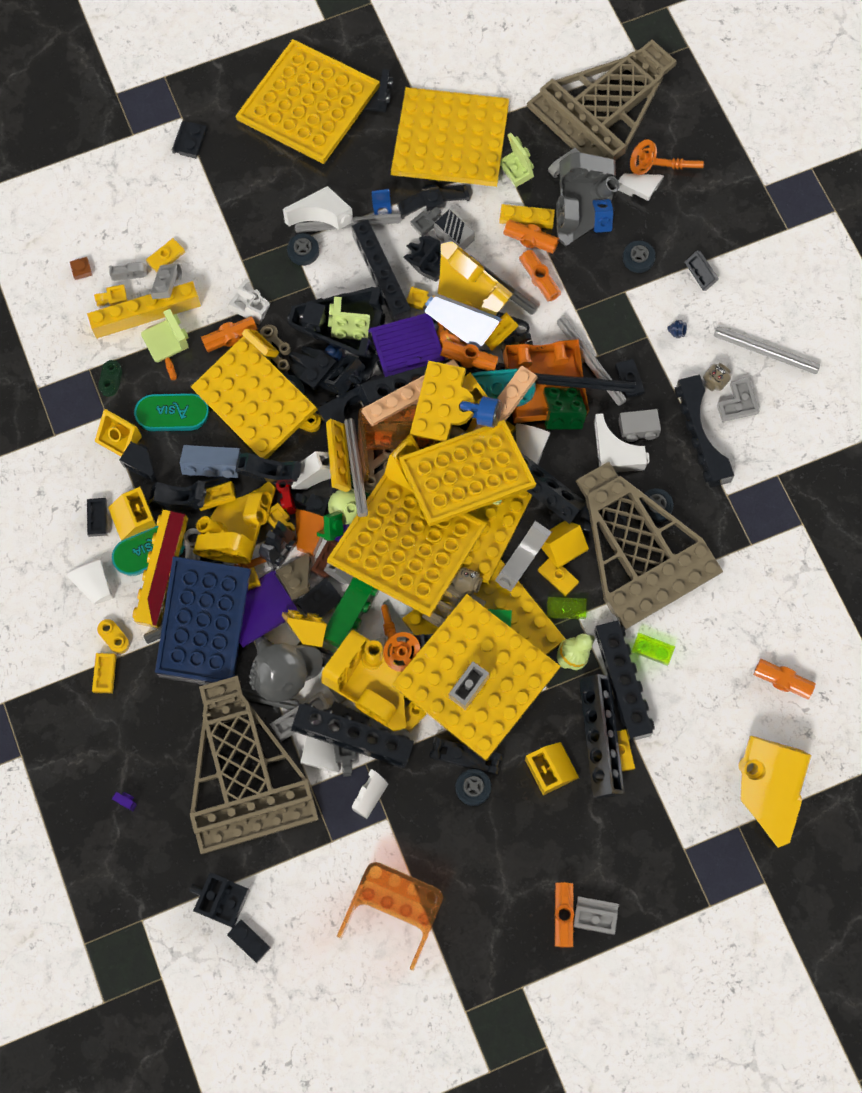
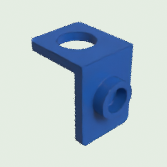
[372,189,392,215]
[593,199,613,232]

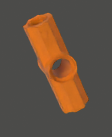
[503,219,559,254]
[519,250,561,302]
[201,316,258,353]
[440,340,498,371]
[753,659,816,700]
[554,883,574,948]

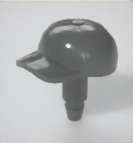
[249,635,323,703]

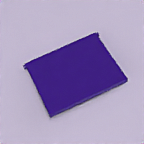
[368,313,445,377]
[240,570,300,647]

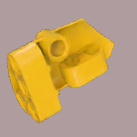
[438,241,513,316]
[193,482,276,564]
[322,630,406,732]
[738,736,812,848]

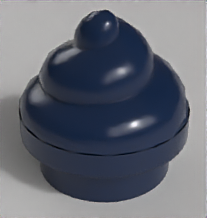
[667,320,687,339]
[324,345,343,361]

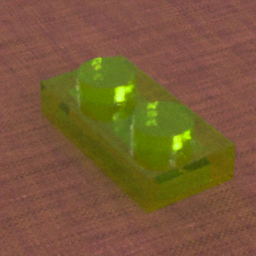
[547,597,586,619]
[631,632,675,666]

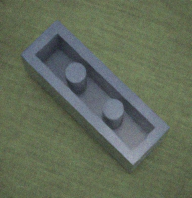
[180,445,240,478]

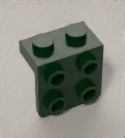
[543,387,587,429]

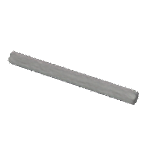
[295,213,401,233]
[557,316,626,406]
[714,327,820,374]
[344,418,368,517]

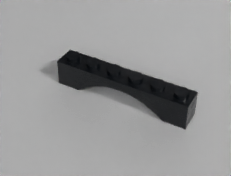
[675,374,734,488]

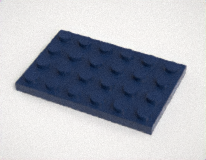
[155,556,251,682]

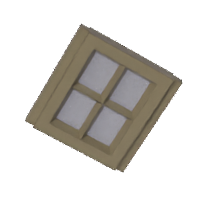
[422,583,486,627]

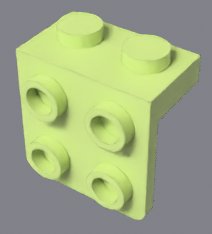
[500,133,534,187]
[328,297,370,340]
[141,309,189,362]

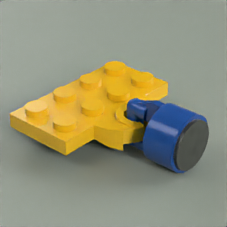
[410,361,502,442]

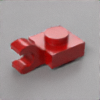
[276,484,296,515]

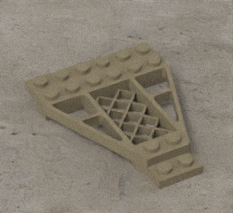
[527,40,677,161]
[576,462,723,630]
[190,676,319,855]

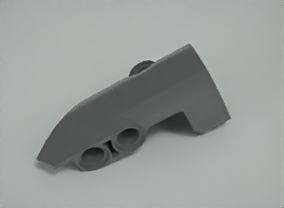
[556,152,620,246]

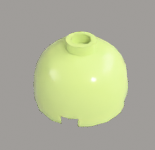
[328,488,357,525]

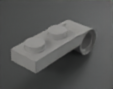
[150,263,182,299]

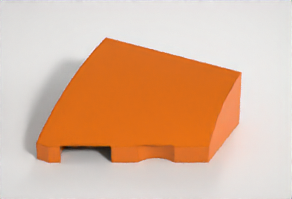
[296,509,324,557]

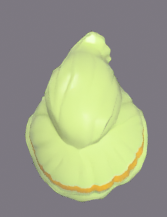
[557,634,595,670]

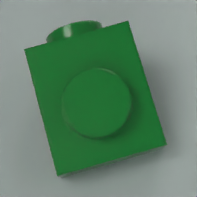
[317,511,343,541]

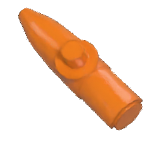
[165,357,177,380]

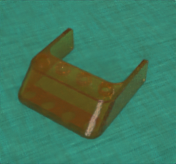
[358,404,438,483]
[337,862,443,972]

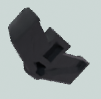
[397,184,470,219]

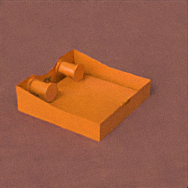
[503,339,589,423]

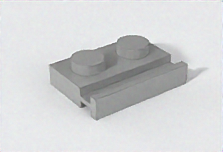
[573,897,619,935]

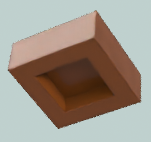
[70,257,92,280]

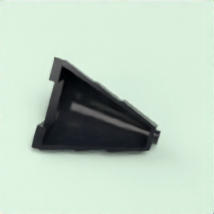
[287,287,385,358]

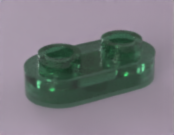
[98,360,122,397]

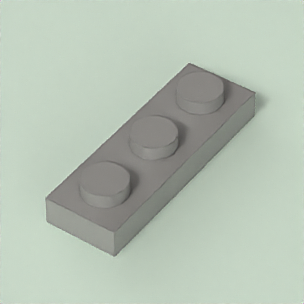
[270,692,331,742]

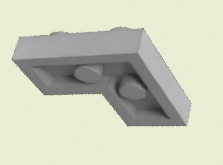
[717,378,759,422]

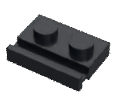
[172,120,207,159]
[296,578,342,617]

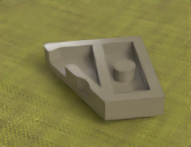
[276,554,311,600]

